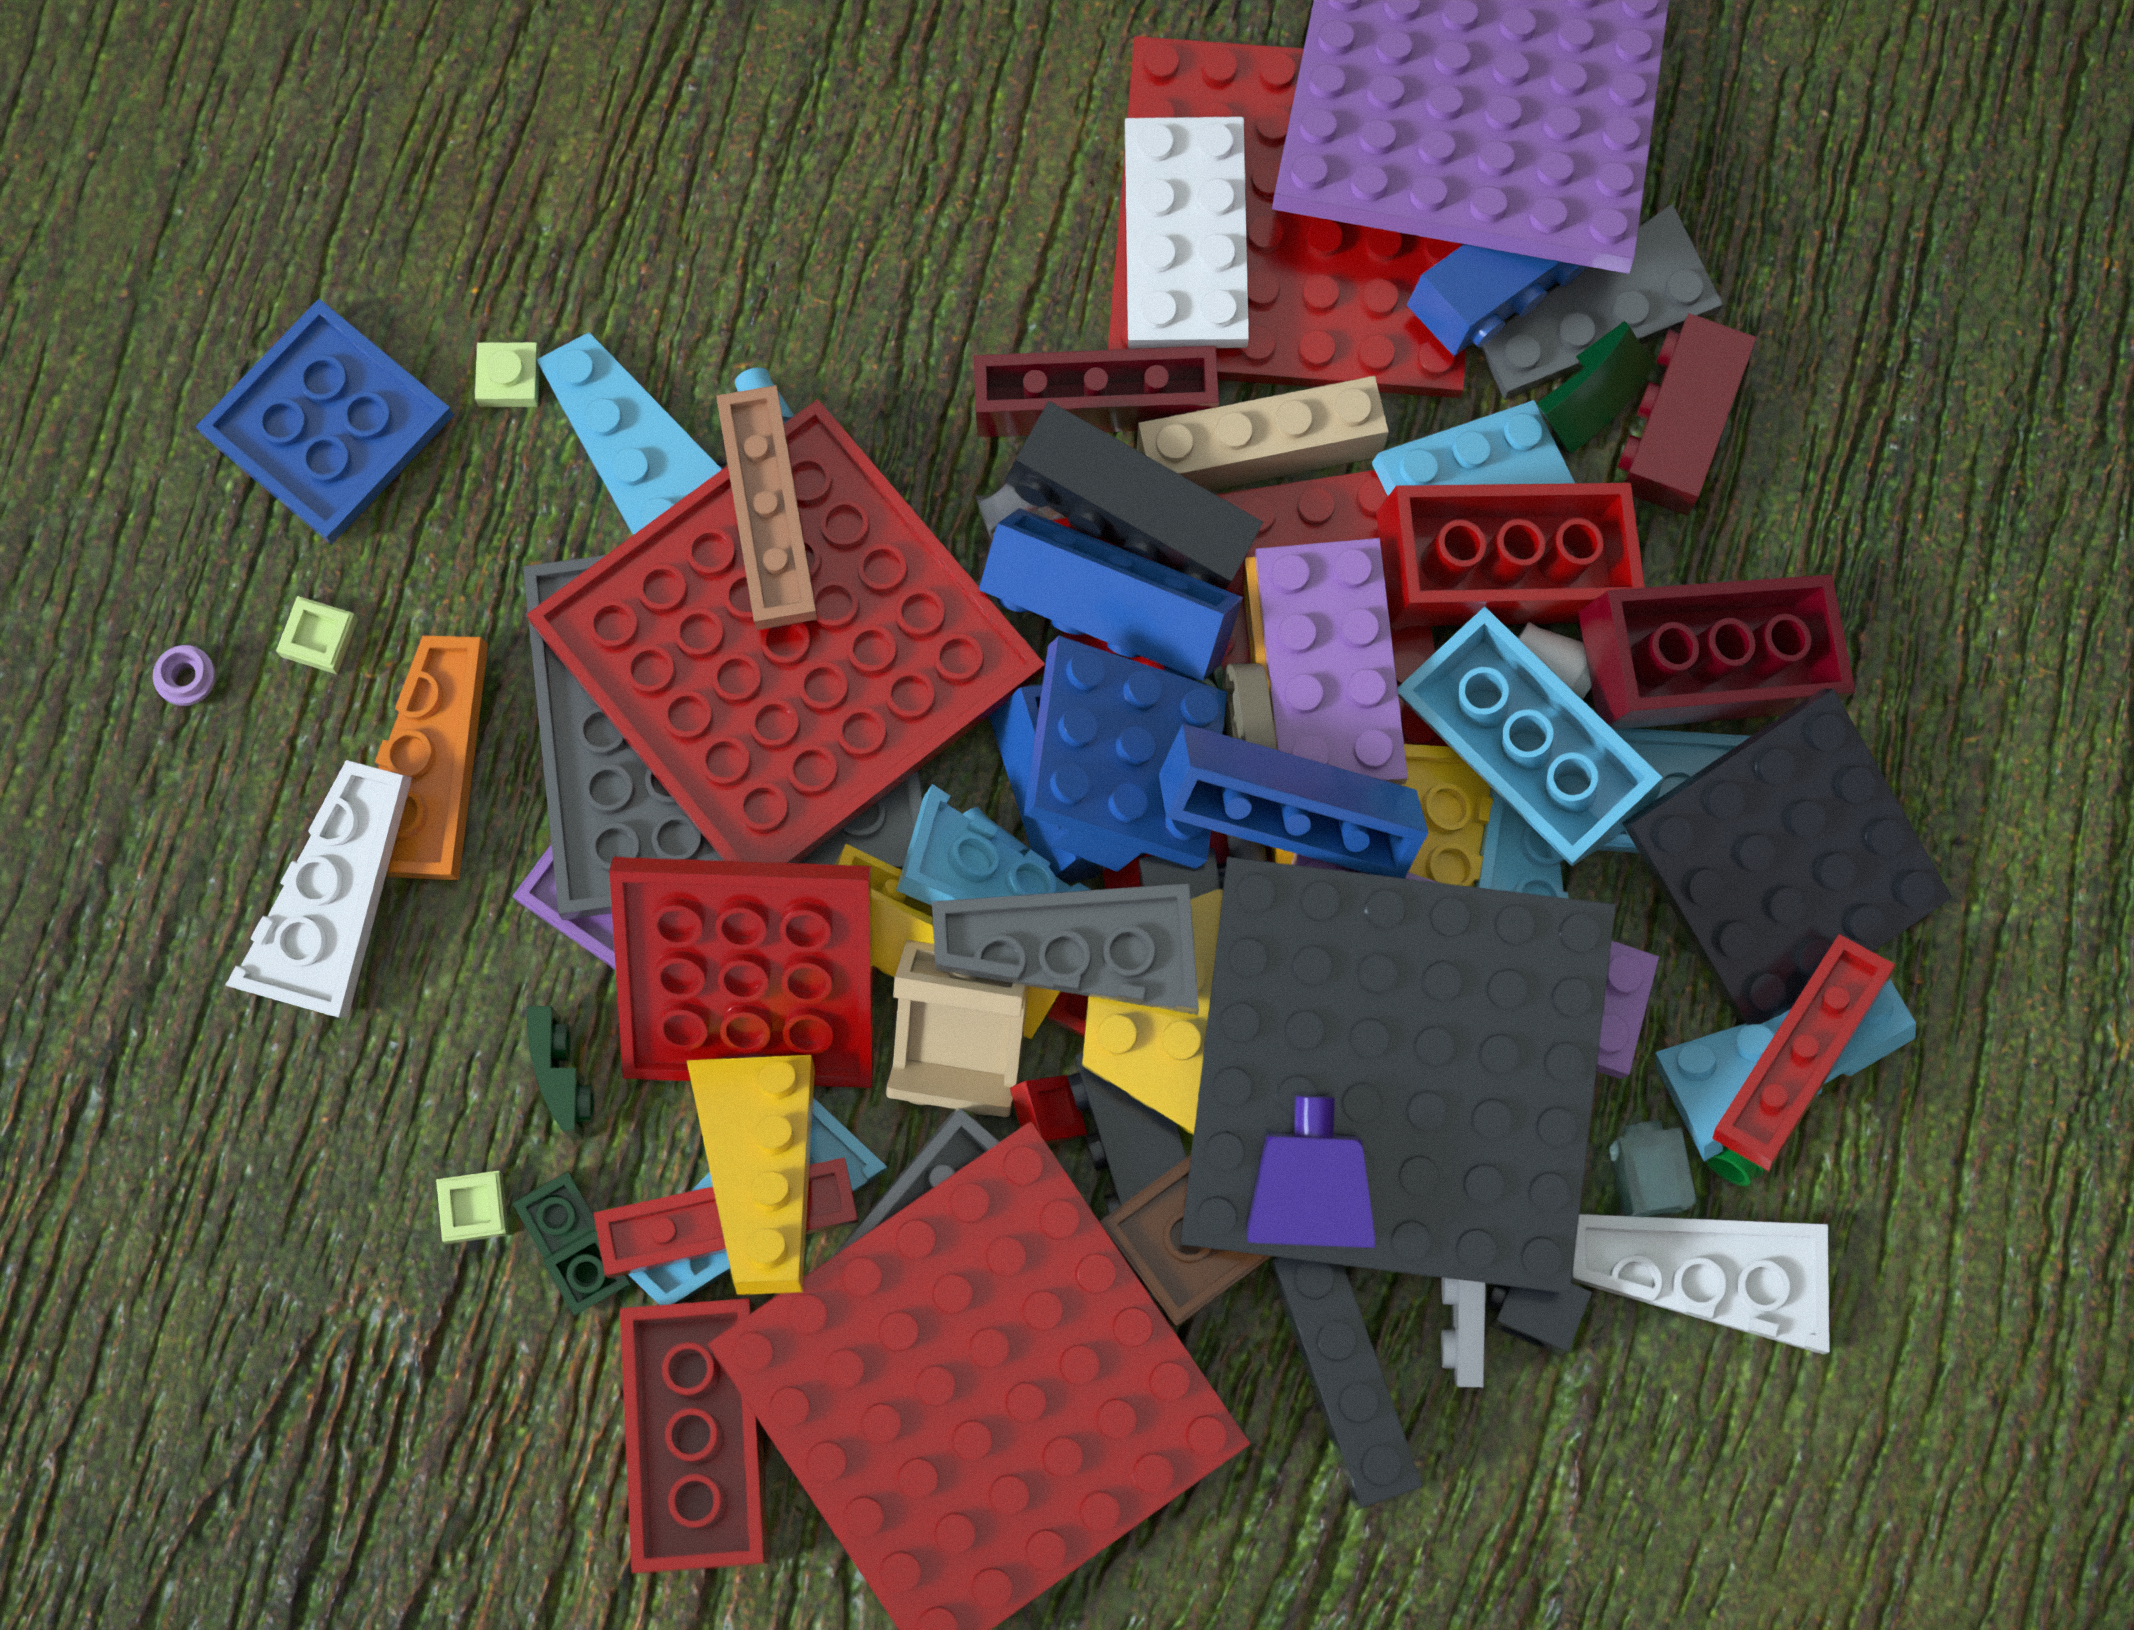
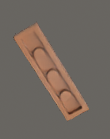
[716,385,817,630]

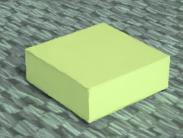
[276,596,358,674]
[436,1171,509,1244]

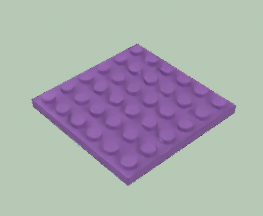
[1272,0,1669,274]

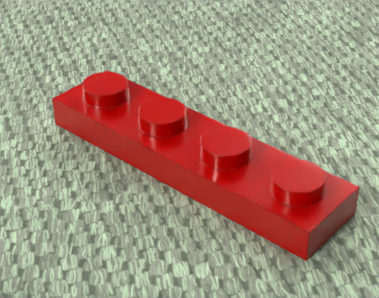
[1712,934,1896,1171]
[593,1157,859,1278]

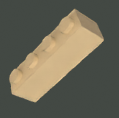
[1137,376,1389,491]

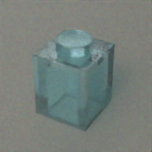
[1609,1121,1697,1217]

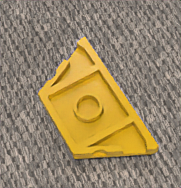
[1082,889,1223,1135]

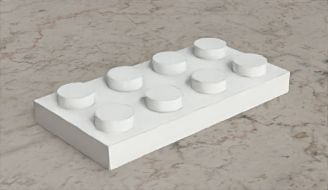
[1125,117,1249,349]

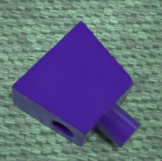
[1247,1095,1375,1248]

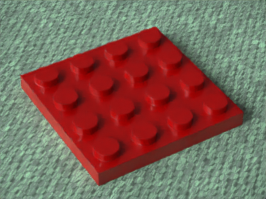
[609,857,874,1088]

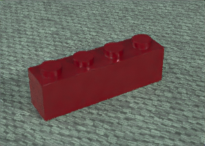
[974,346,1219,437]

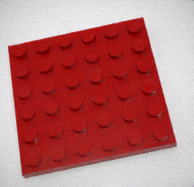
[1108,36,1466,398]
[526,399,1045,863]
[707,1121,1250,1630]

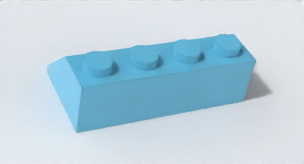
[1397,606,1663,866]

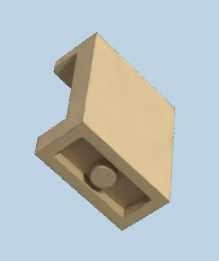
[886,940,1029,1117]

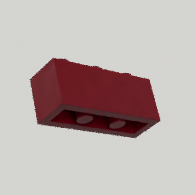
[1617,313,1757,516]

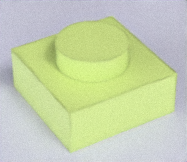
[475,343,540,407]

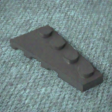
[1480,204,1723,400]
[932,884,1199,1015]

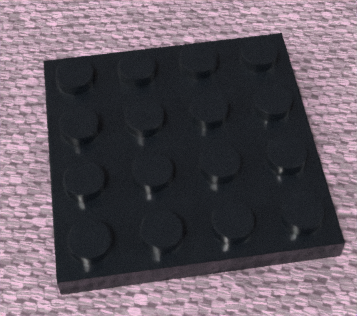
[1622,688,1952,1026]

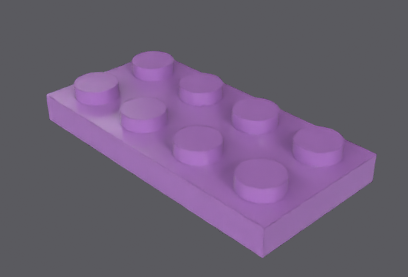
[1255,538,1408,785]

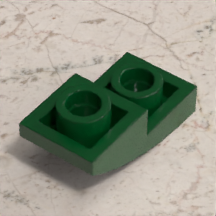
[1536,321,1654,454]
[526,1006,595,1140]
[512,1170,630,1316]

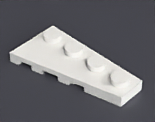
[225,760,412,1018]
[1572,1214,1829,1355]

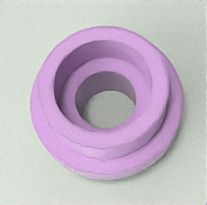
[153,645,216,706]

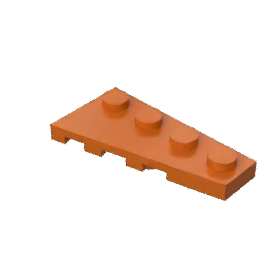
[374,635,488,880]

